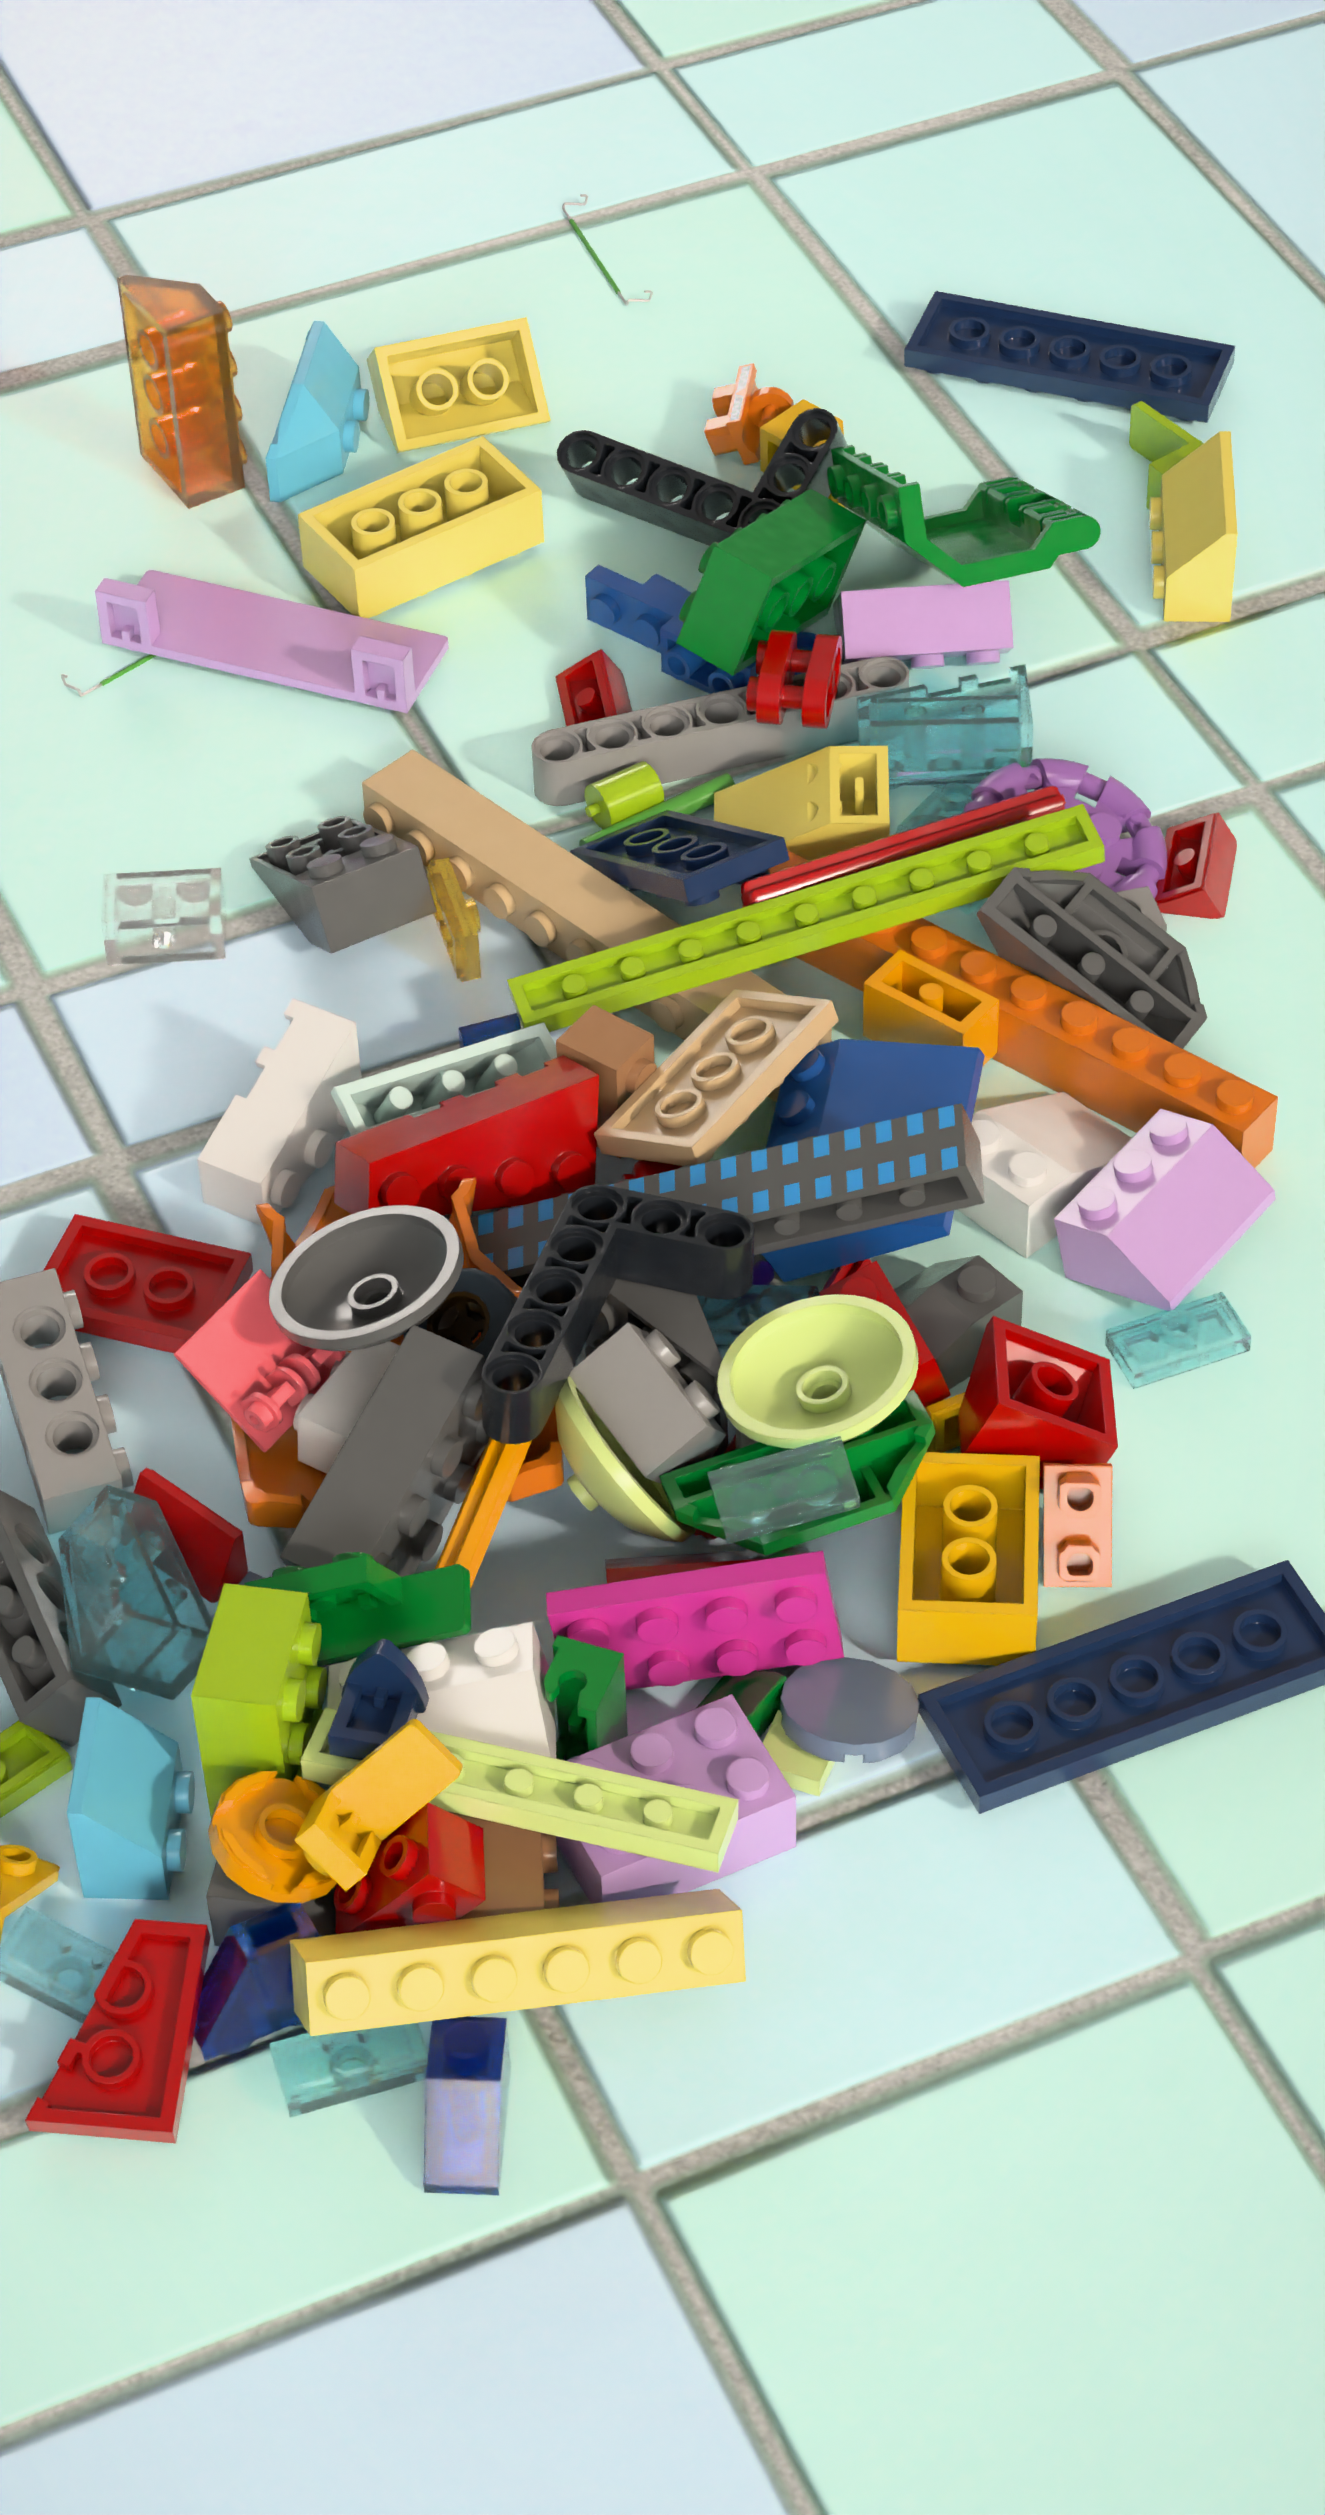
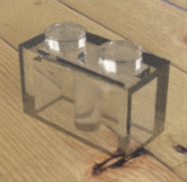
[101,867,227,966]

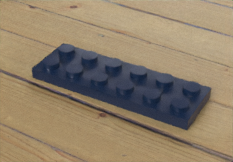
[904,291,1236,423]
[918,1560,1325,1814]

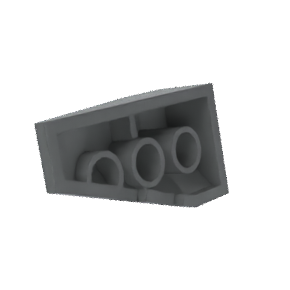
[894,1255,1023,1390]

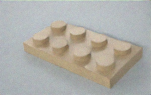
[594,989,839,1166]

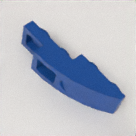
[585,564,757,694]

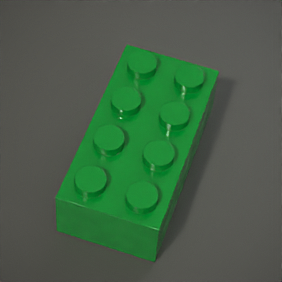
[676,489,867,676]

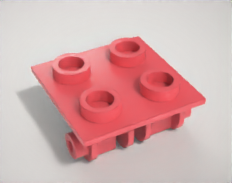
[173,1269,346,1452]

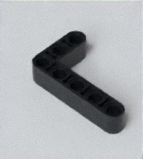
[557,408,848,546]
[481,1184,755,1445]

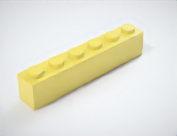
[290,1888,746,2036]

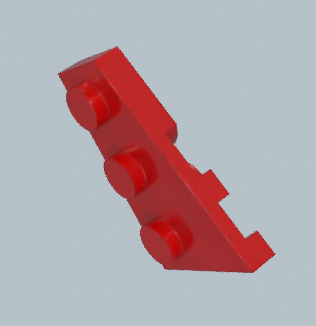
[25,1919,211,2144]

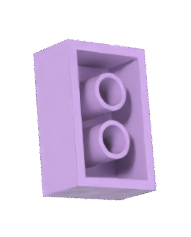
[556,1694,796,1904]

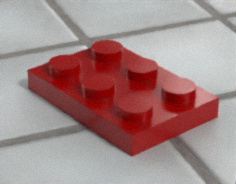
[43,1214,253,1353]

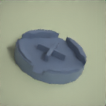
[780,1657,920,1763]

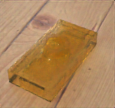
[427,857,481,982]

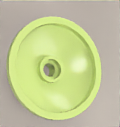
[717,1294,919,1449]
[555,1376,696,1542]

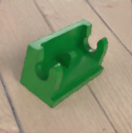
[544,1635,628,1761]

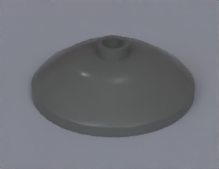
[269,1205,464,1351]

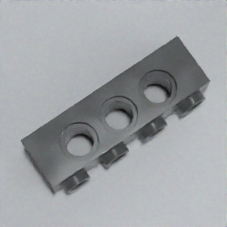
[0,1490,123,1747]

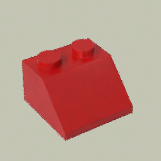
[959,1316,1118,1490]

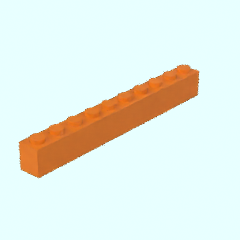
[742,850,1278,1168]

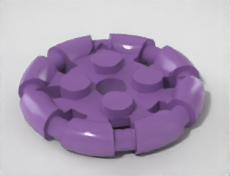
[963,758,1167,898]

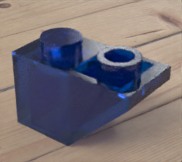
[194,1903,319,2061]

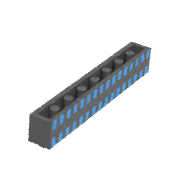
[471,1103,985,1289]

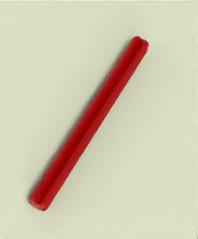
[741,786,1066,907]

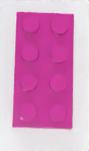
[546,1551,844,1691]

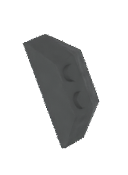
[976,867,1208,1049]

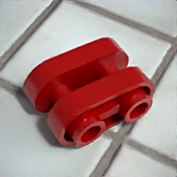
[746,630,842,729]

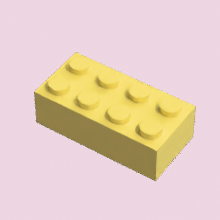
[298,436,544,618]

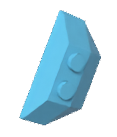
[266,321,370,502]

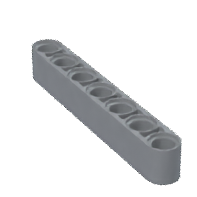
[531,656,909,807]

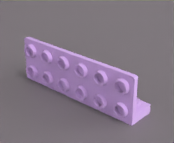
[95,570,449,713]

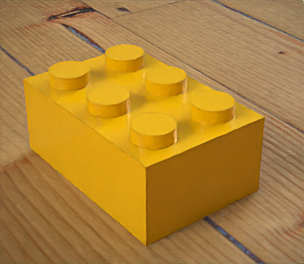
[897,1452,1040,1666]

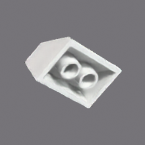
[327,1622,556,1759]

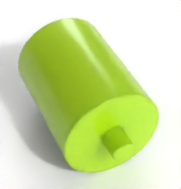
[584,761,664,829]

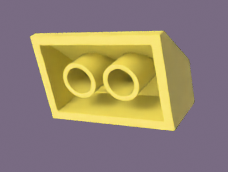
[366,317,551,453]
[1149,431,1238,622]

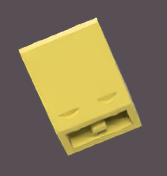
[714,745,890,861]

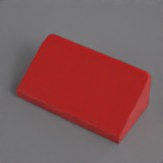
[555,649,632,726]
[1154,812,1237,919]
[122,1467,248,1603]

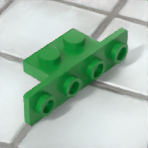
[244,1552,471,1667]

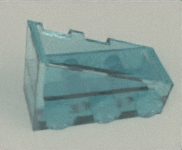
[857,664,1033,790]

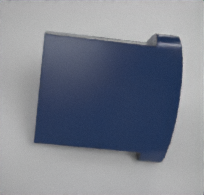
[328,1639,429,1760]

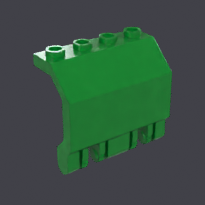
[827,445,1101,587]

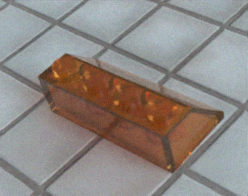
[117,275,247,509]

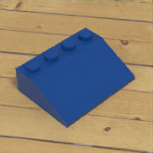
[762,1039,985,1282]

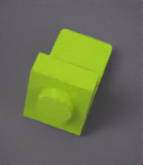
[1129,401,1203,509]

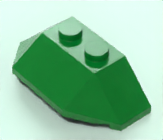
[659,1390,936,1556]

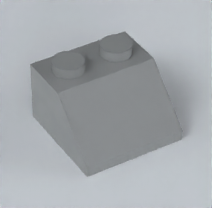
[569,1323,726,1484]

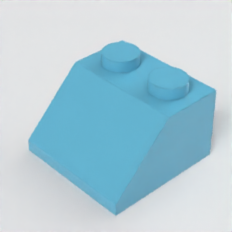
[67,1697,195,1900]

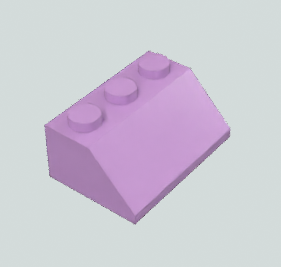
[833,580,1014,669]
[1054,1109,1276,1312]

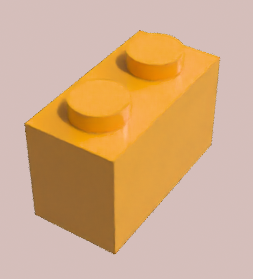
[863,949,999,1066]

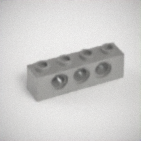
[0,1268,134,1535]

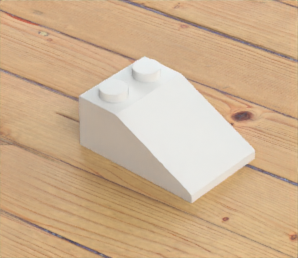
[957,1092,1132,1259]

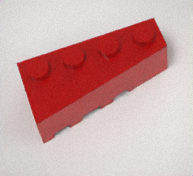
[334,1055,599,1215]

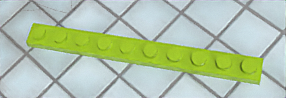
[507,804,1105,1032]

